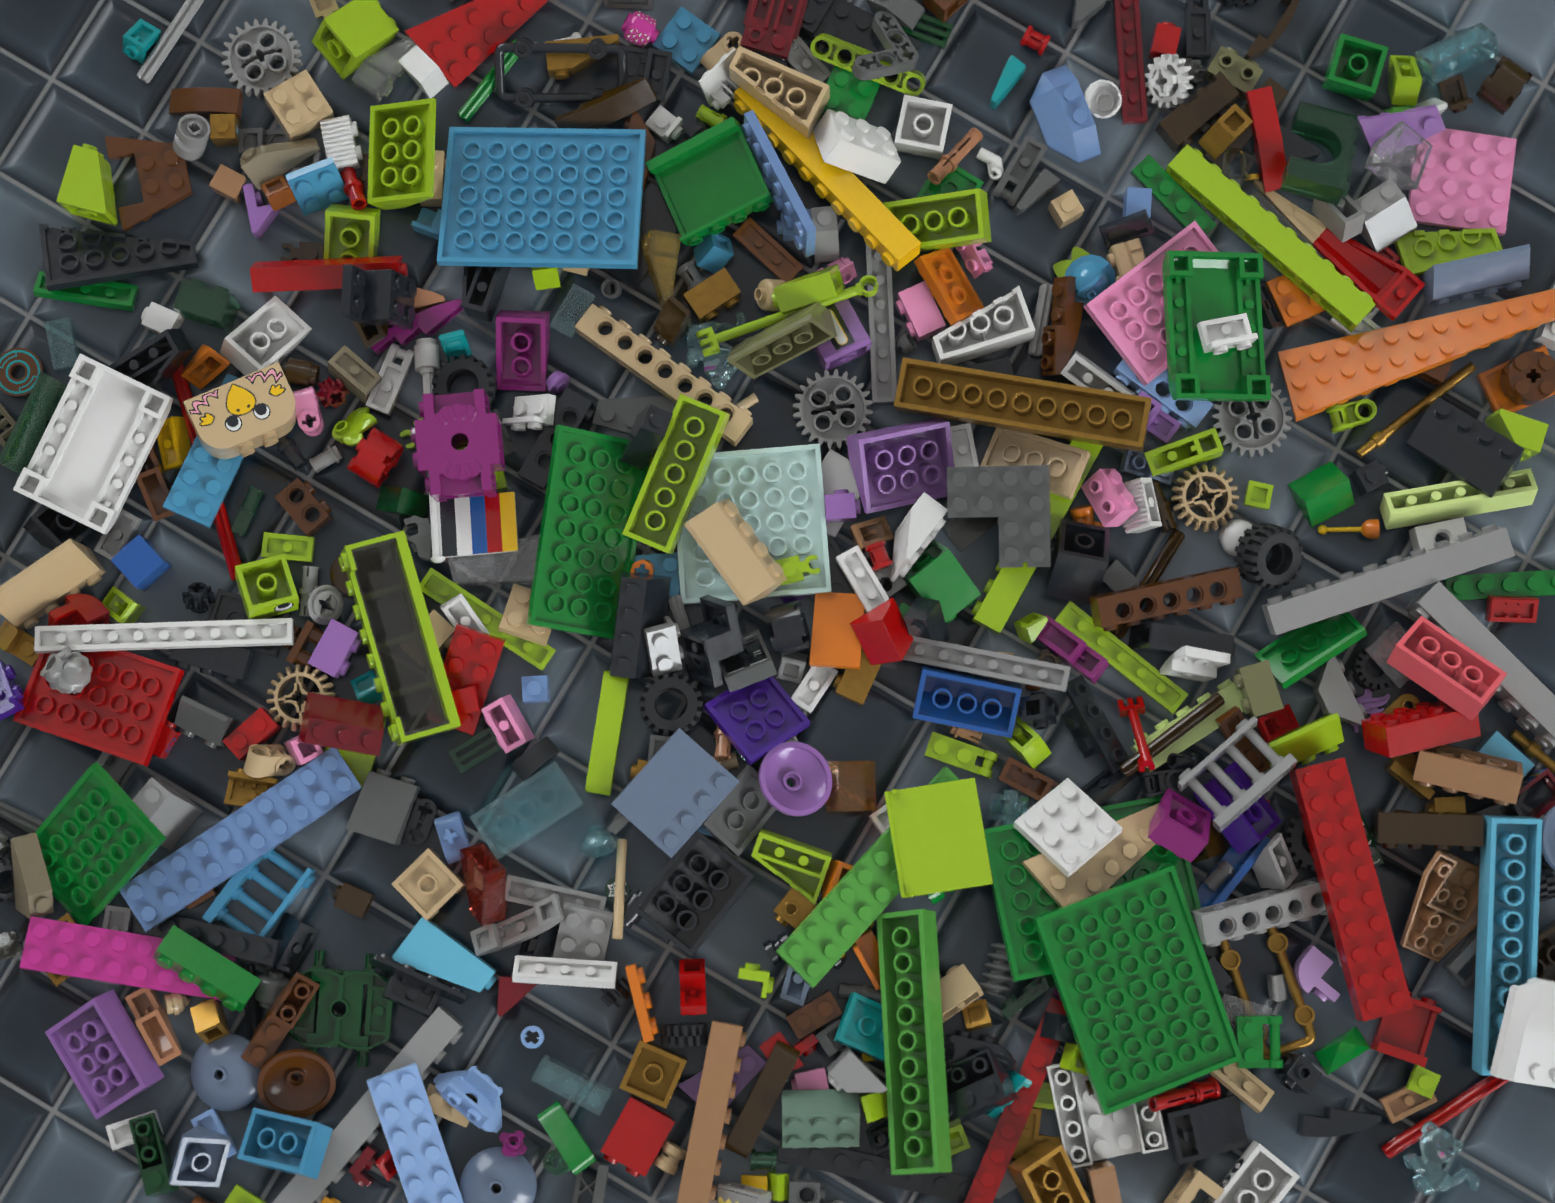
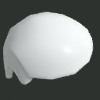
[1084,80,1122,119]
[1218,519,1252,556]

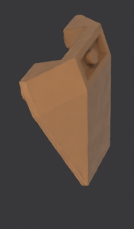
[1400,850,1479,962]

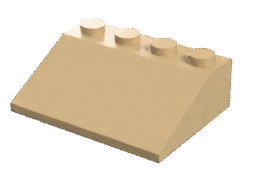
[0,539,106,629]

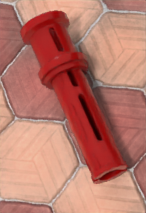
[1147,1076,1220,1112]

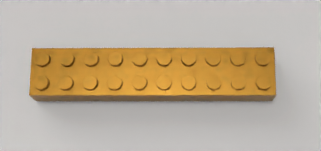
[894,357,1152,452]

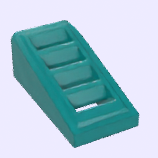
[989,55,1026,110]
[439,329,473,361]

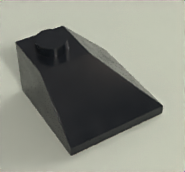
[23,505,95,550]

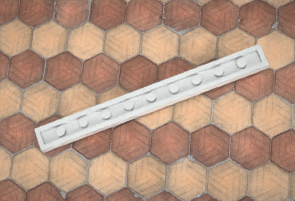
[34,618,293,653]

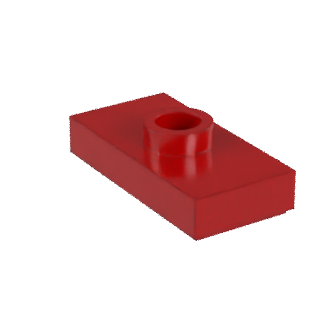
[1485,595,1539,623]

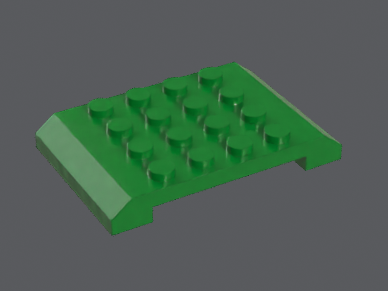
[1162,250,1271,402]

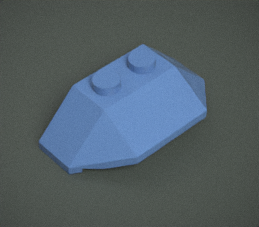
[1029,65,1101,163]

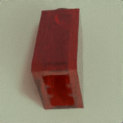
[460,843,506,926]

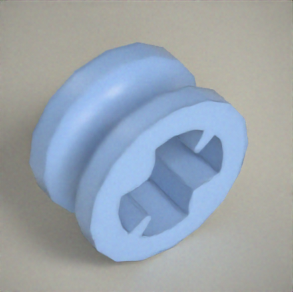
[521,1026,545,1049]

